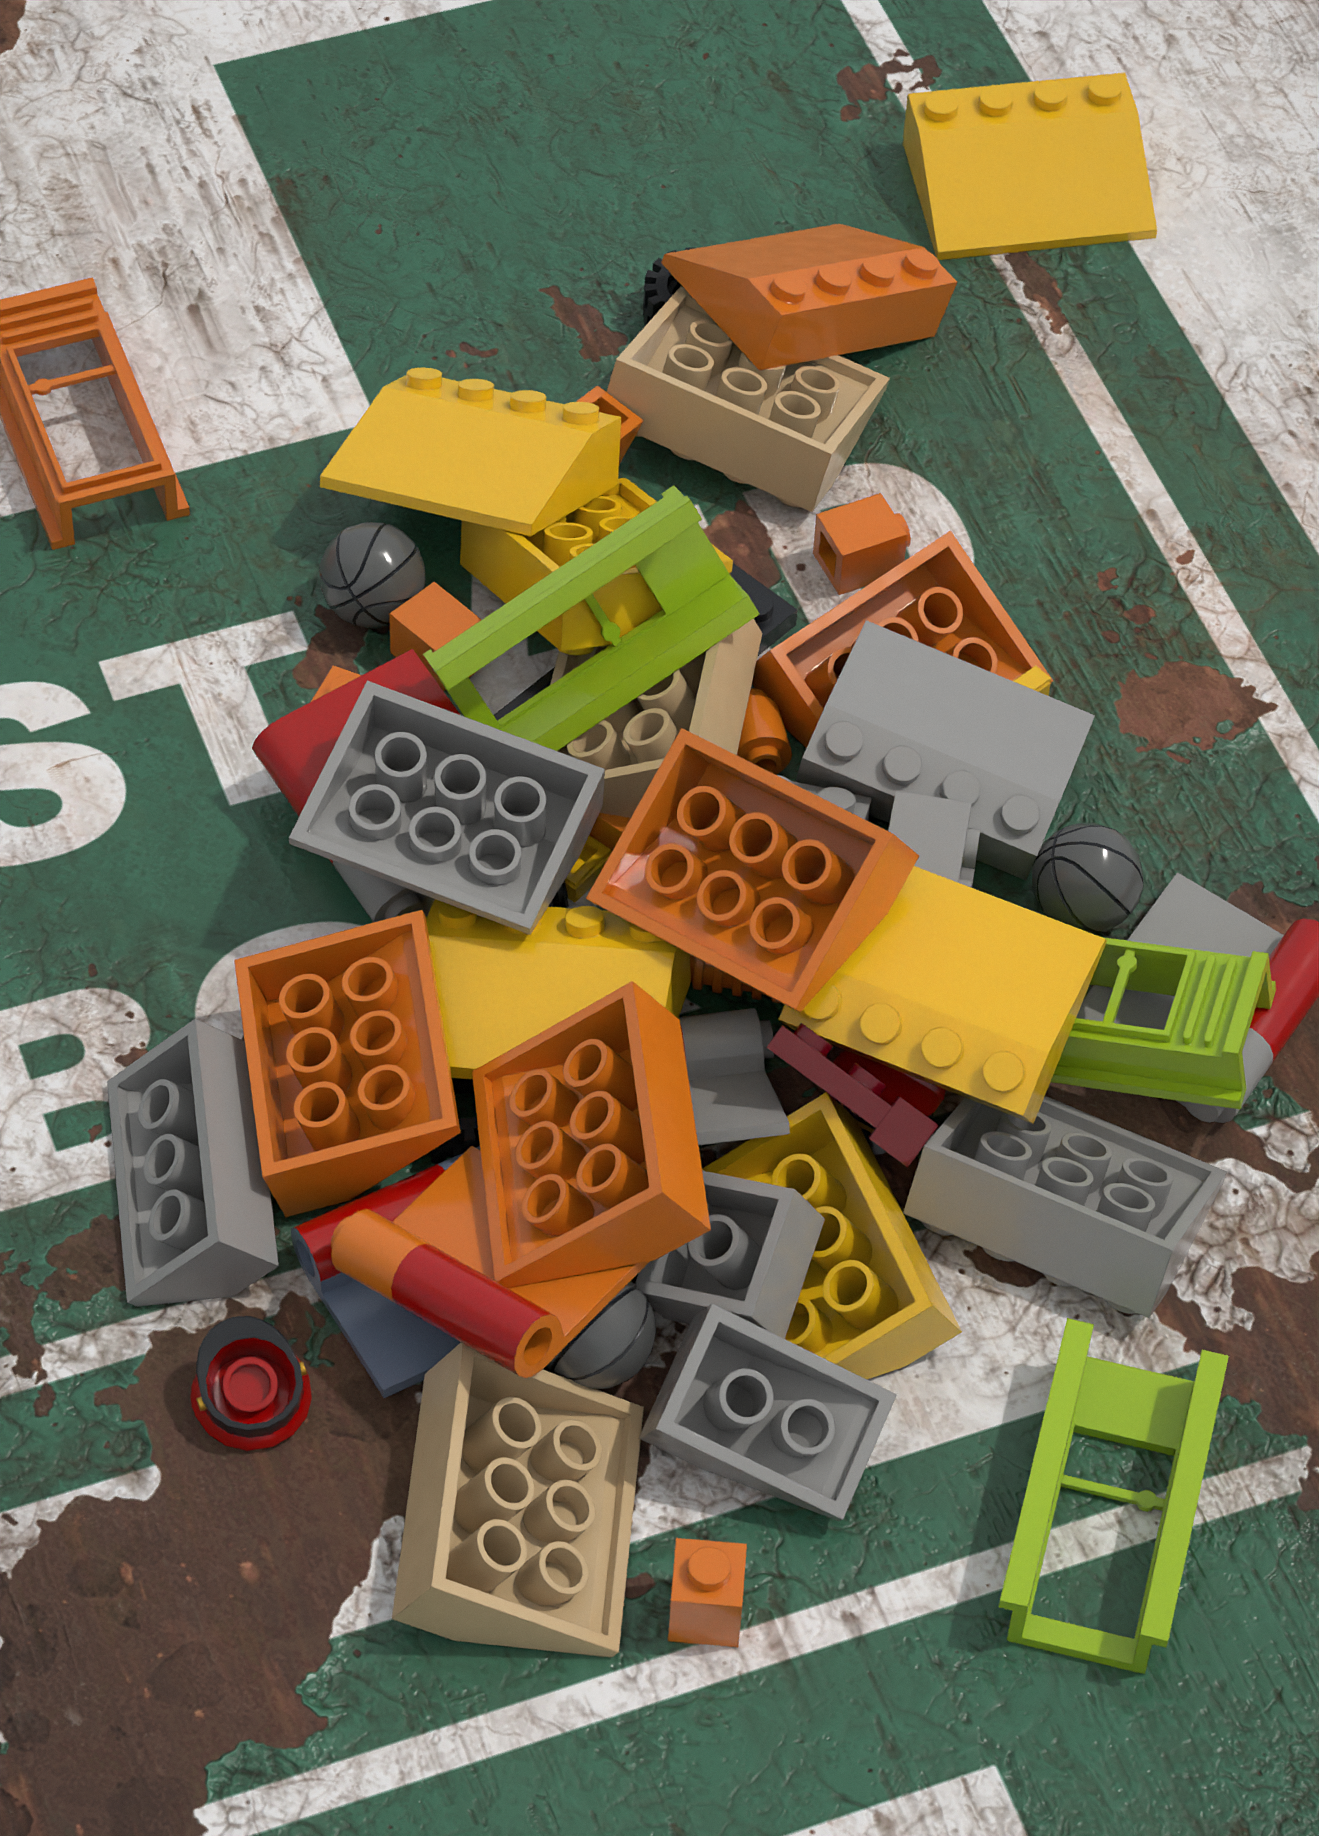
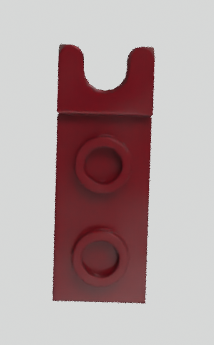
[767,1023,938,1167]

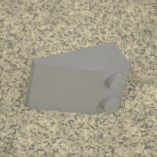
[639,1304,897,1521]

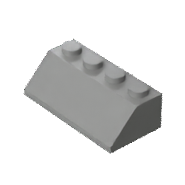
[107,1019,279,1307]

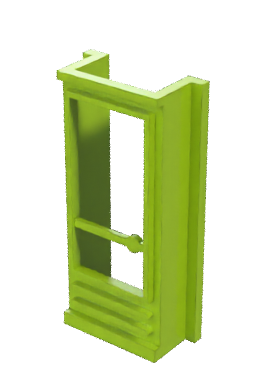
[423,485,760,751]
[1051,937,1276,1110]
[999,1318,1229,1674]

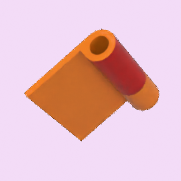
[331,1146,650,1378]

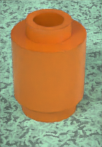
[737,688,792,775]

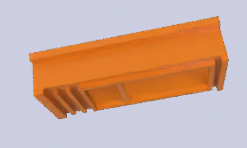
[0,277,190,550]

